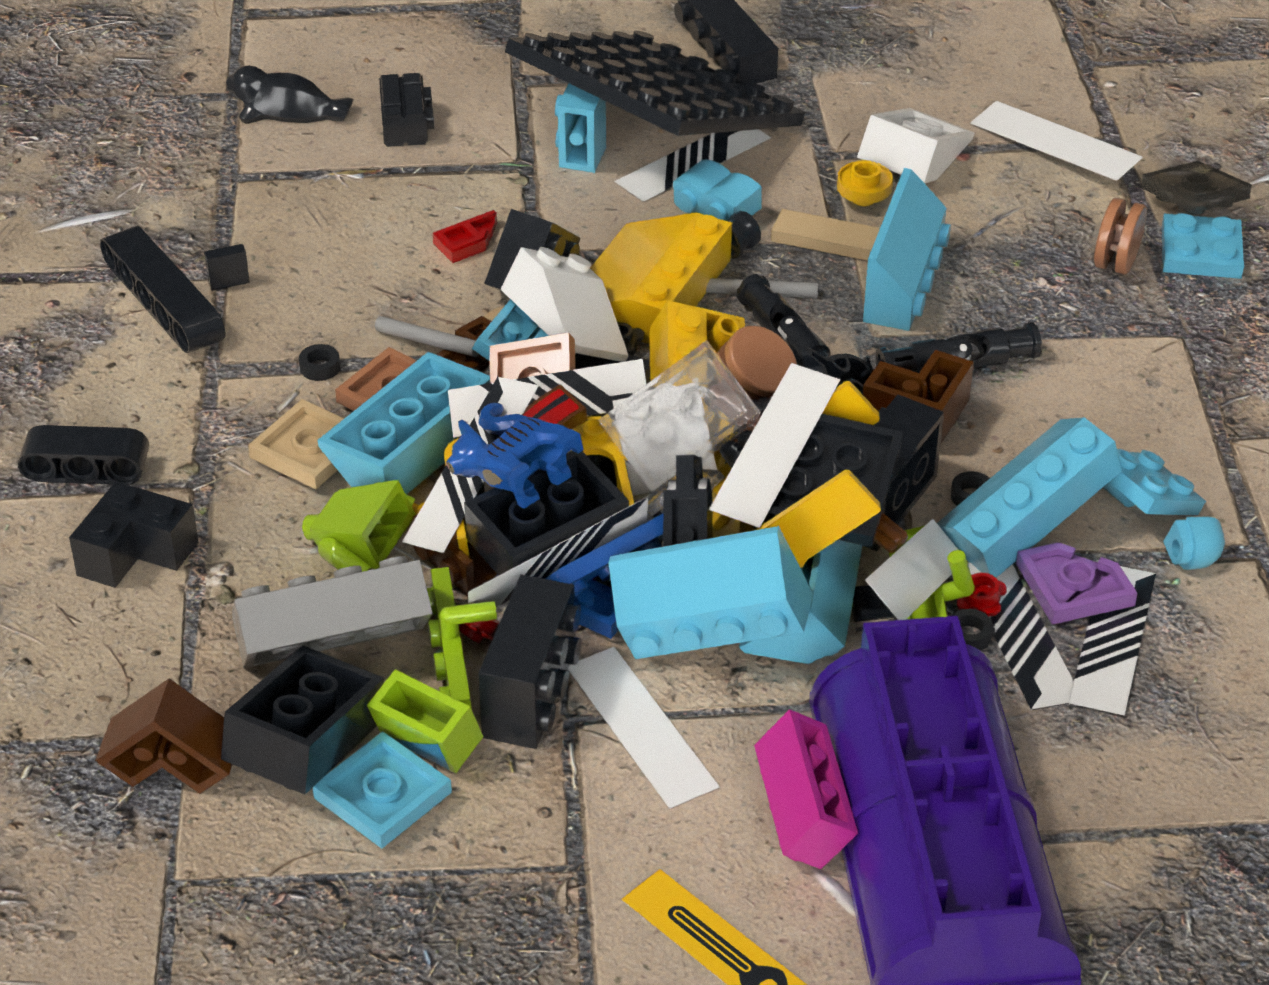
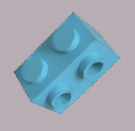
[555,83,606,173]

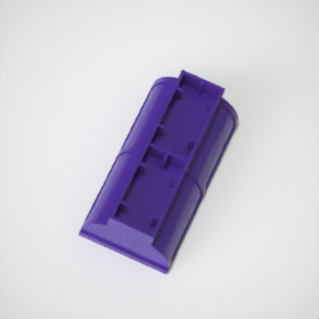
[809,616,1082,985]

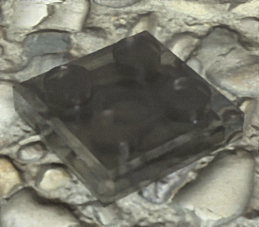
[1141,161,1252,215]

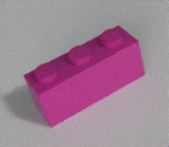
[754,709,858,869]

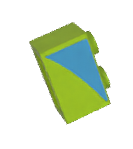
[367,669,483,773]

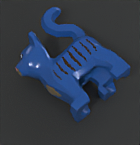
[446,403,584,509]

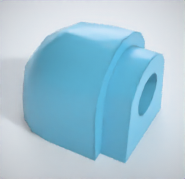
[1163,517,1225,570]

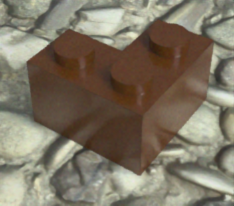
[863,350,974,443]
[95,678,233,794]

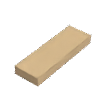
[771,209,880,261]

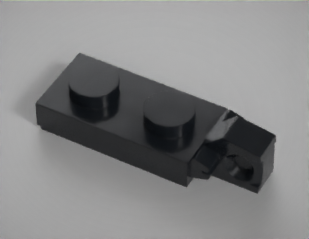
[663,455,713,547]

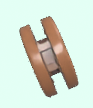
[1094,197,1147,275]
[714,326,797,403]

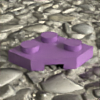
[1016,542,1137,625]

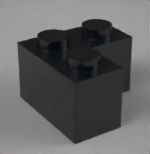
[484,209,581,292]
[69,481,199,588]

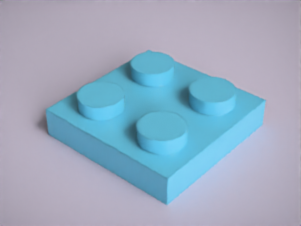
[1162,213,1244,279]
[313,731,452,849]

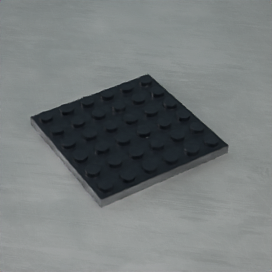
[505,30,806,136]

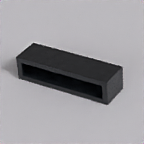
[674,0,779,84]

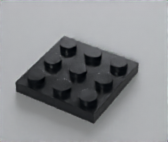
[763,414,904,547]

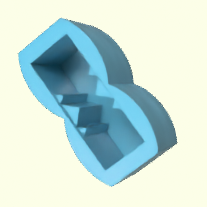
[673,160,762,221]

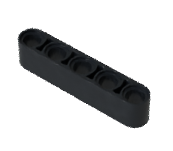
[100,225,226,353]

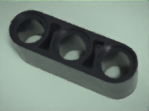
[18,425,149,485]

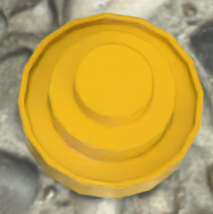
[837,160,893,207]

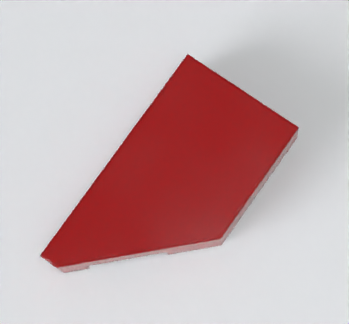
[433,210,497,263]

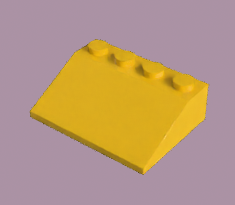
[590,212,732,344]

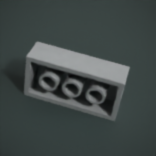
[232,556,433,668]

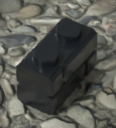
[379,73,434,147]

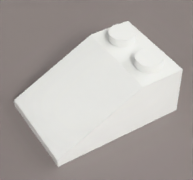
[857,108,975,183]
[501,247,629,362]

